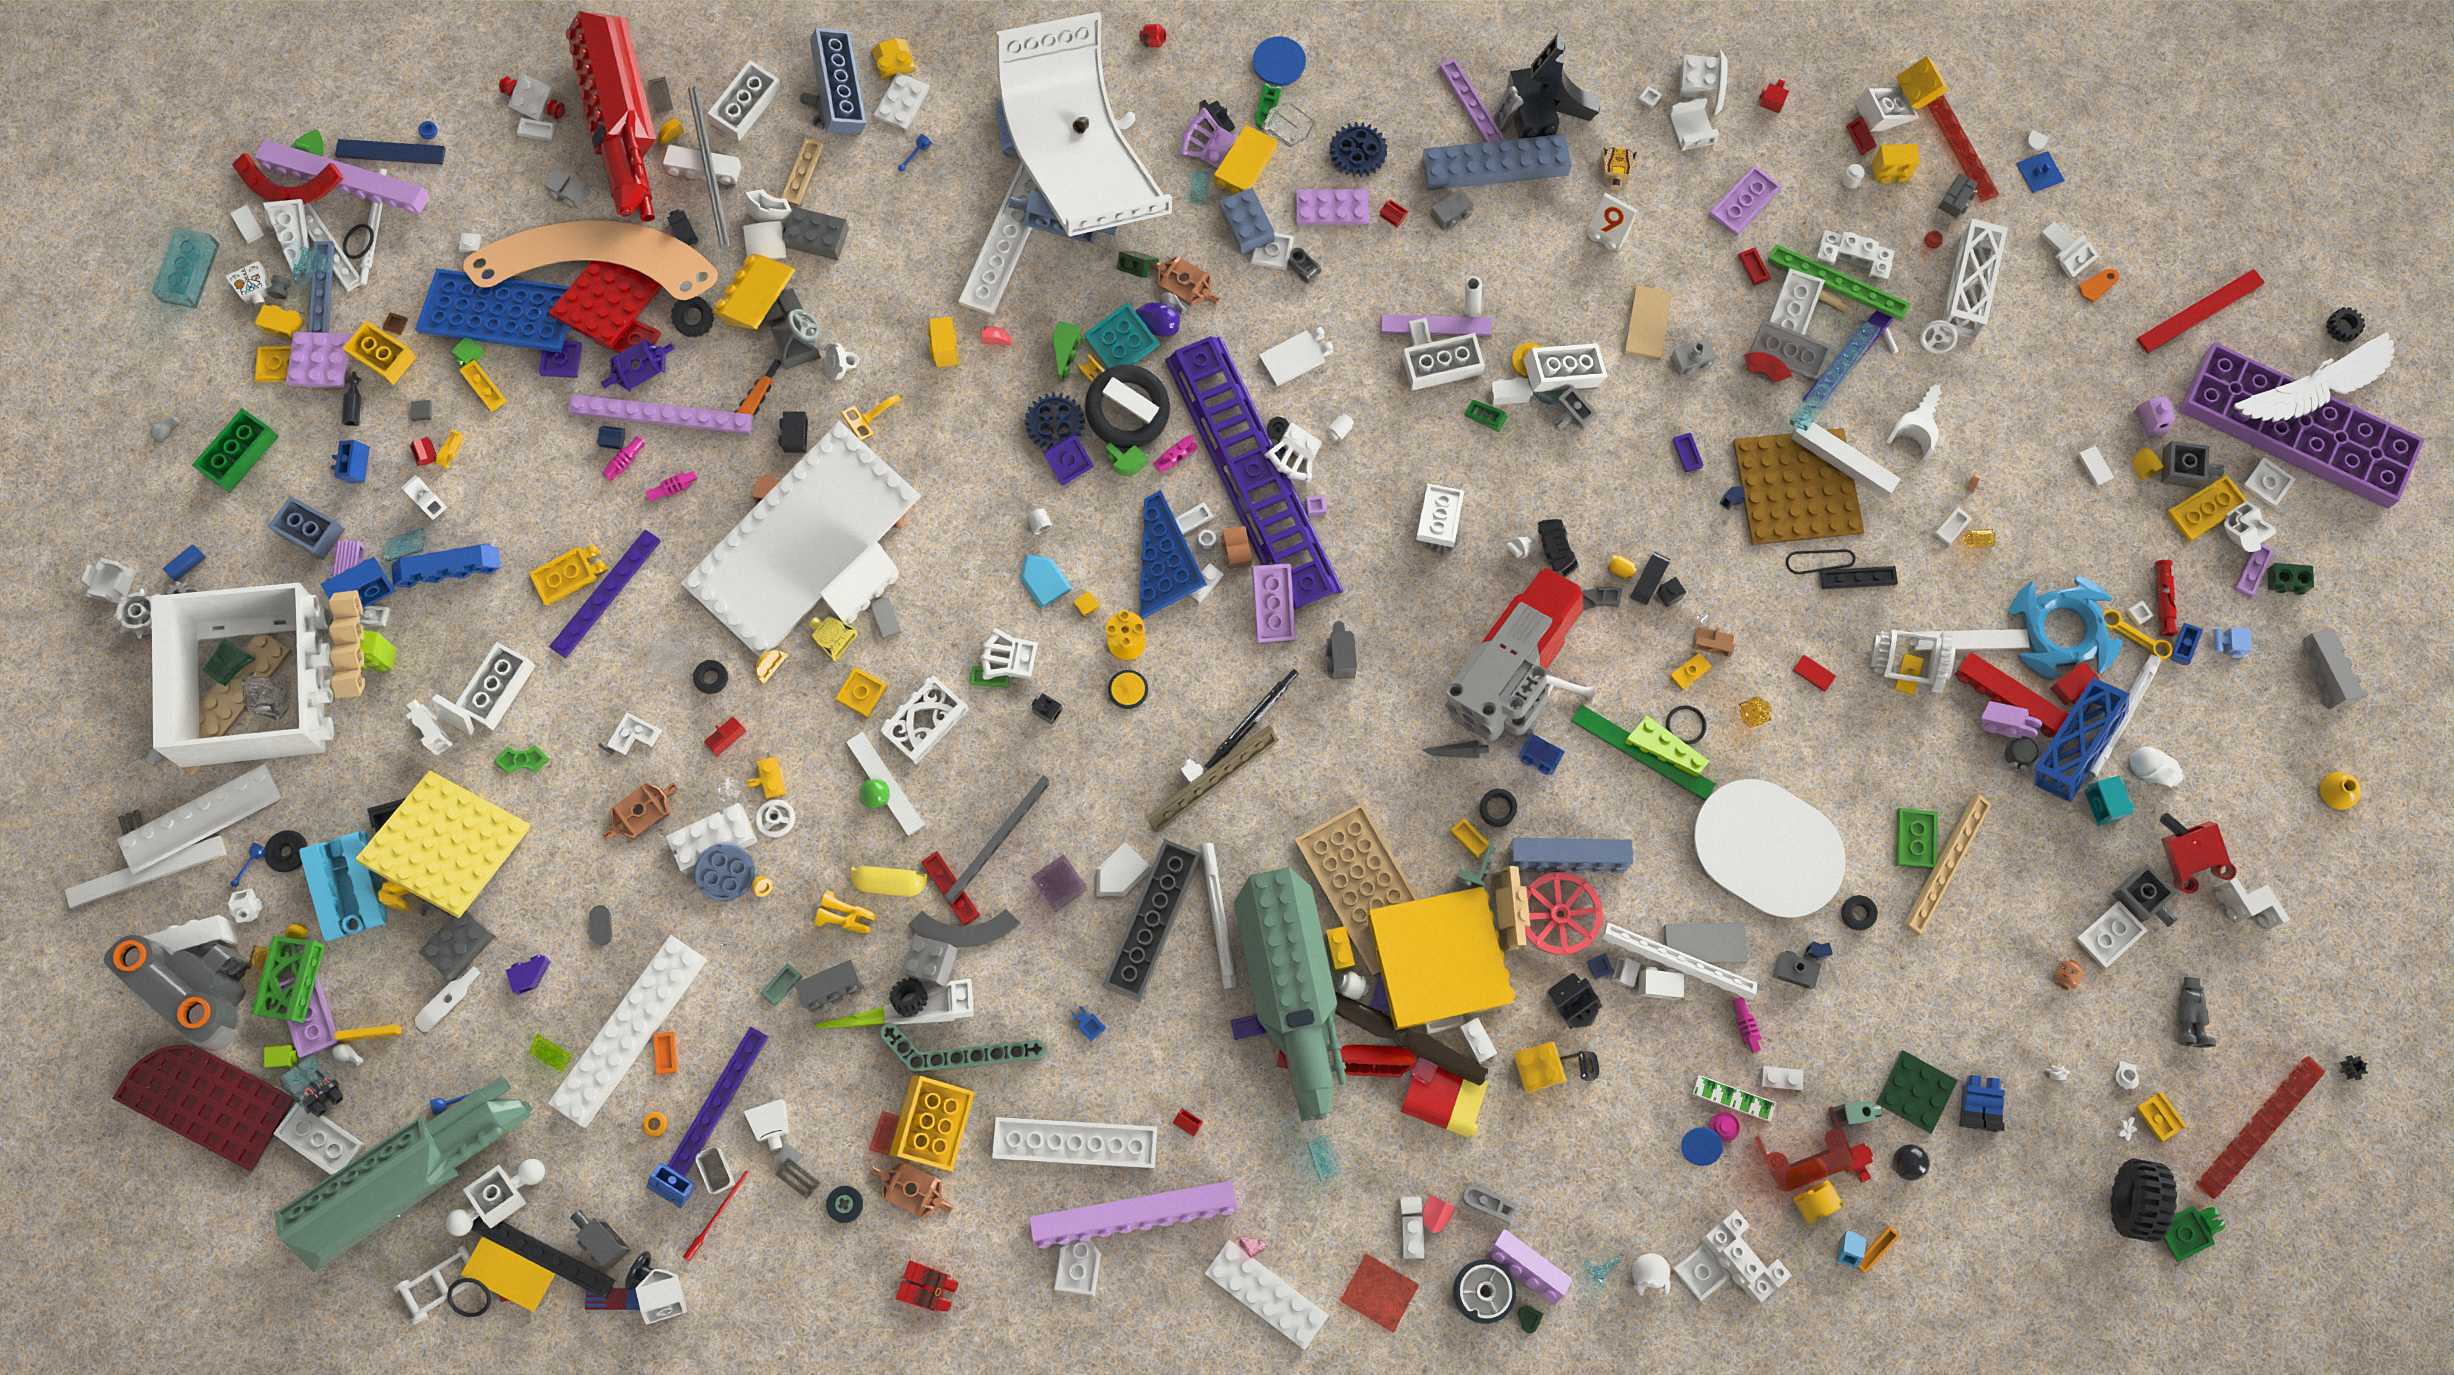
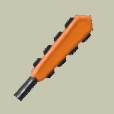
[734,359,782,416]

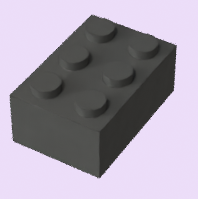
[783,207,849,260]
[418,910,496,981]
[794,959,865,1012]

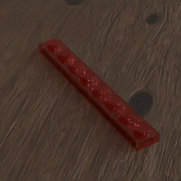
[1927,94,1999,203]

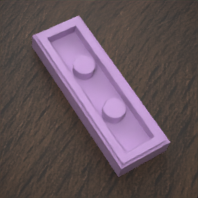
[2234,543,2275,598]

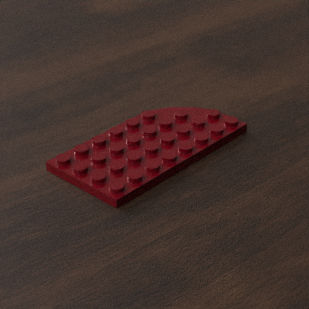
[112,1045,296,1172]

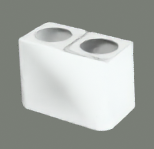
[696,1147,736,1194]

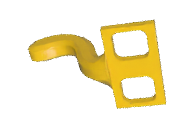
[841,395,901,440]

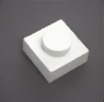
[459,233,481,253]

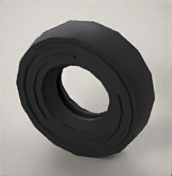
[693,660,728,694]
[1841,895,1878,931]

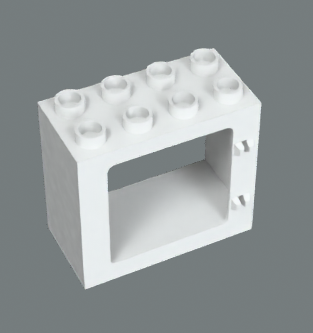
[152,583,334,767]

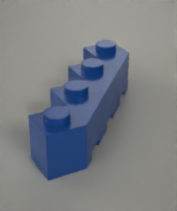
[391,543,500,588]

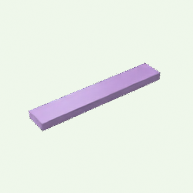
[1439,58,1506,142]
[1381,314,1491,337]

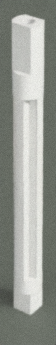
[2089,654,2161,778]
[1200,843,1238,990]

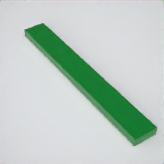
[1571,704,1716,801]

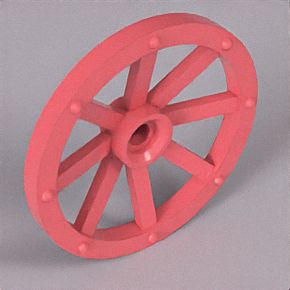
[1525,872,1603,955]

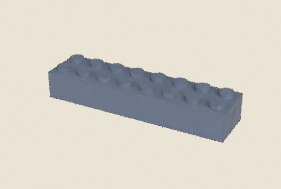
[1422,134,1571,191]

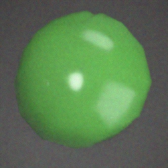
[859,779,890,809]

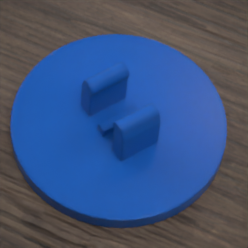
[1681,1127,1723,1166]

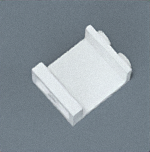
[1669,98,1719,151]

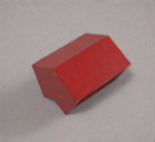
[1379,199,1409,228]
[1173,1108,1203,1137]

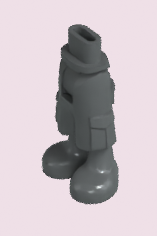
[2177,977,2216,1048]

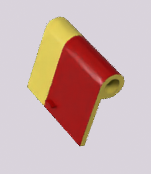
[1400,1059,1489,1138]

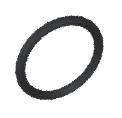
[343,224,374,259]
[1666,705,1707,745]
[447,1278,491,1317]

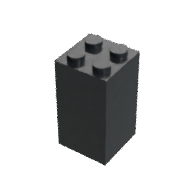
[1506,68,1560,139]

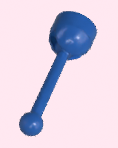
[898,134,932,172]
[231,842,267,887]
[430,1090,476,1115]

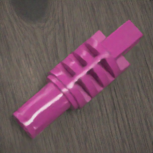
[602,436,645,481]
[646,471,697,502]
[1732,997,1762,1053]

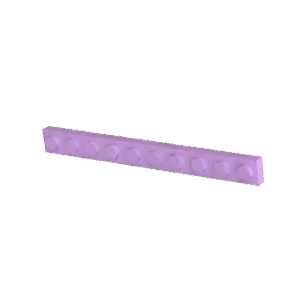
[568,394,753,434]

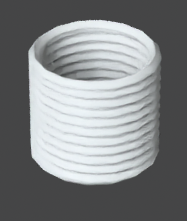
[1026,509,1052,534]

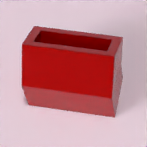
[410,436,437,466]

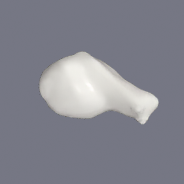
[332,1043,363,1066]

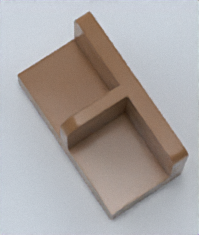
[1692,627,1735,657]

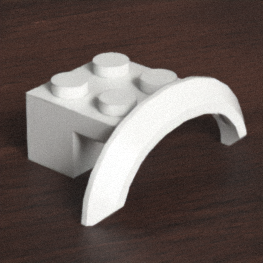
[1679,50,1727,115]

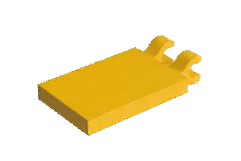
[529,544,608,606]

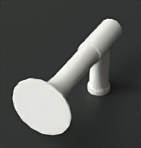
[1540,675,1596,703]

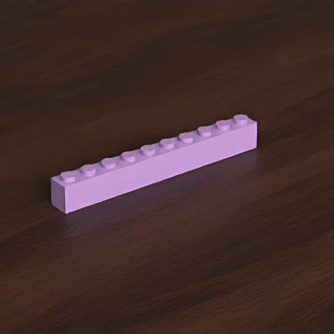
[255,139,429,214]
[1030,1181,1237,1248]

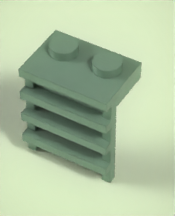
[1457,838,1496,887]

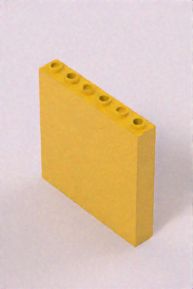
[1366,886,1515,1030]

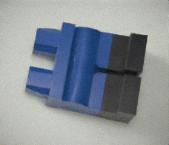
[1959,1075,2005,1132]

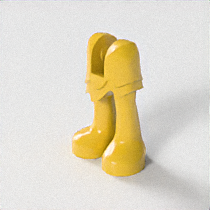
[814,890,875,934]

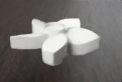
[2117,1117,2137,1141]

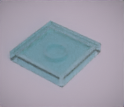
[384,528,425,562]

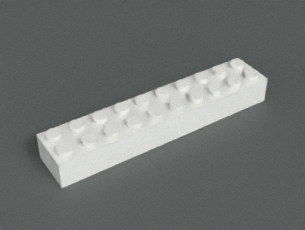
[548,935,707,1128]

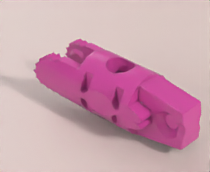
[1153,434,1198,473]

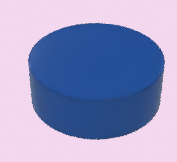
[418,121,438,139]

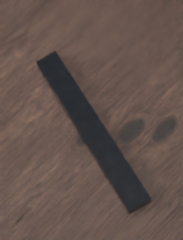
[471,1216,616,1299]

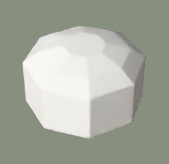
[1198,530,1216,549]

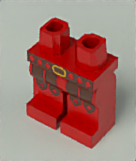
[895,1260,959,1312]

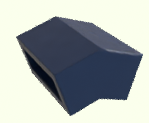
[597,425,625,450]
[1719,485,1746,510]
[1804,941,1833,961]

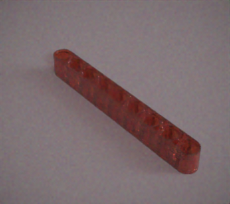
[2196,1056,2325,1199]

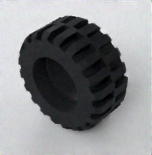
[2111,1158,2177,1242]

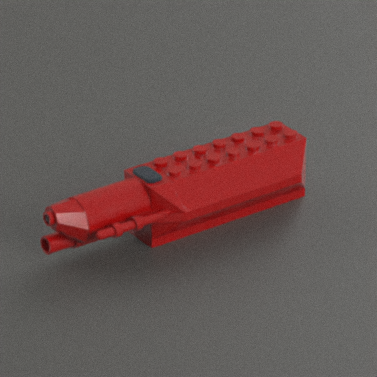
[566,11,656,222]

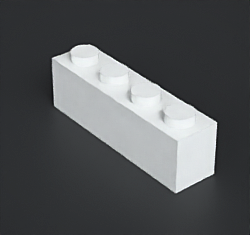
[663,145,741,185]

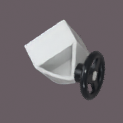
[625,1251,687,1325]

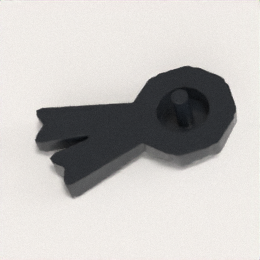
[1267,416,1294,459]

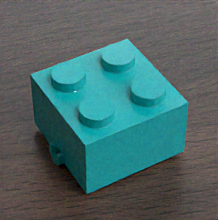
[2084,775,2134,827]

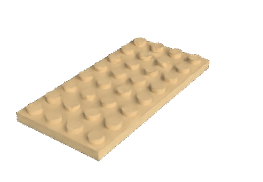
[1294,803,1419,977]

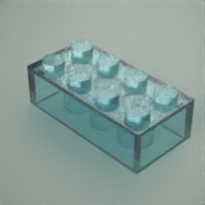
[152,227,220,309]

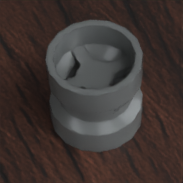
[268,275,291,300]

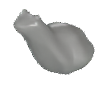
[1159,293,1187,314]
[151,417,179,442]

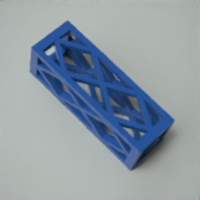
[2034,678,2130,803]

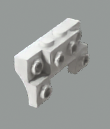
[1816,230,1895,282]
[1701,1210,1792,1305]

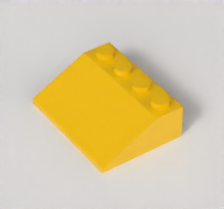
[712,254,795,329]
[889,1075,975,1172]

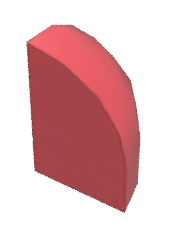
[981,326,1012,345]
[1423,1194,1455,1233]

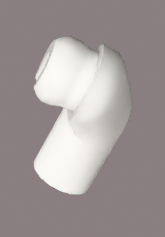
[1110,112,1135,129]

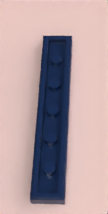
[335,139,446,165]

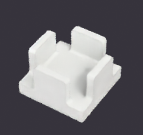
[81,558,137,605]

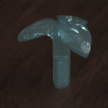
[1586,1256,1621,1289]

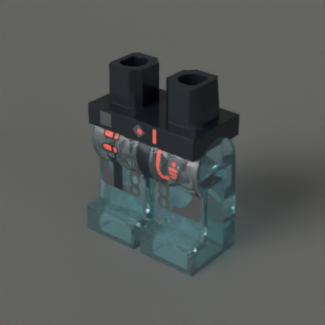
[280,1054,343,1117]

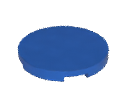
[1253,36,1306,86]

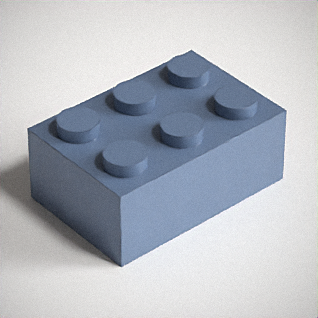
[1219,187,1275,255]
[268,496,345,560]

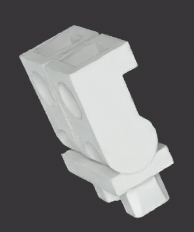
[406,699,453,755]

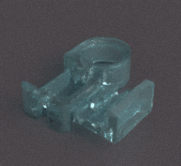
[291,247,333,285]

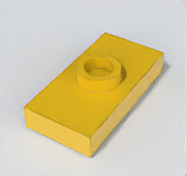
[1670,652,1712,690]
[1894,653,1924,695]

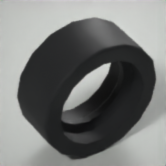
[1479,788,1517,827]

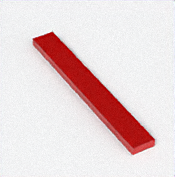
[2136,269,2265,354]

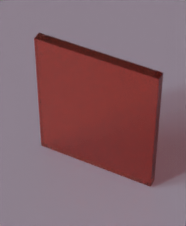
[1340,1254,1419,1333]

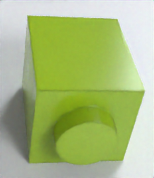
[264,1045,299,1070]

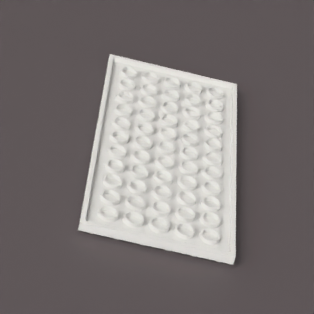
[681,421,921,657]

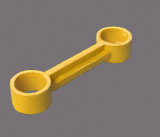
[2103,609,2172,661]

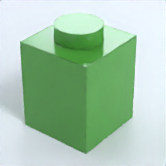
[451,338,485,367]

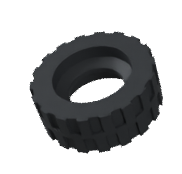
[671,296,714,338]

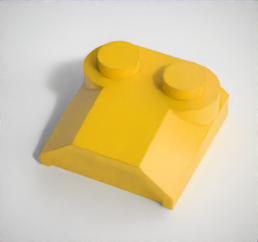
[872,38,916,80]

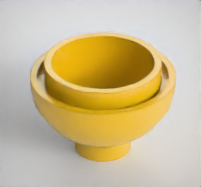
[2319,771,2361,810]

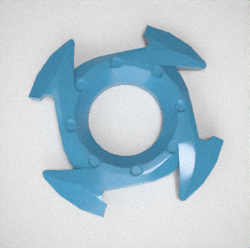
[2008,575,2123,680]

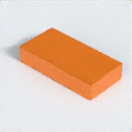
[654,1031,678,1075]

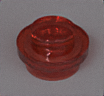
[1924,231,1943,249]

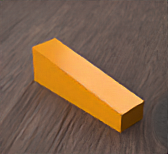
[1858,1226,1900,1273]

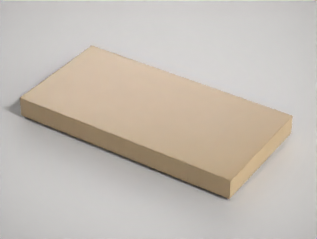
[1624,285,1672,360]

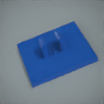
[2016,151,2065,193]

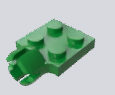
[2163,1206,2225,1262]

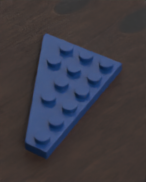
[1139,490,1207,619]

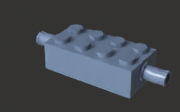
[1009,190,1117,244]

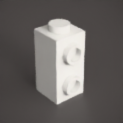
[1490,377,1533,405]

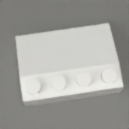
[820,540,899,624]

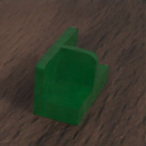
[1117,251,1159,278]

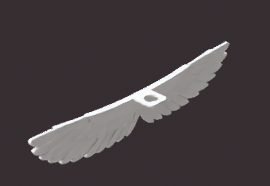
[2233,333,2395,422]

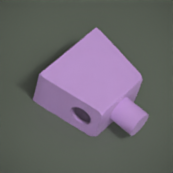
[2137,396,2175,438]

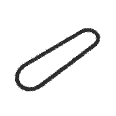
[1786,549,1856,574]

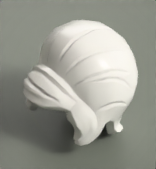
[1632,1253,1670,1296]

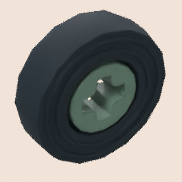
[826,1186,863,1223]

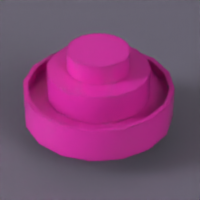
[1709,1112,1740,1142]

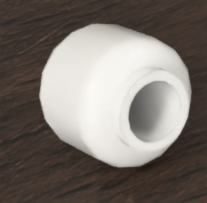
[1338,971,1369,1000]

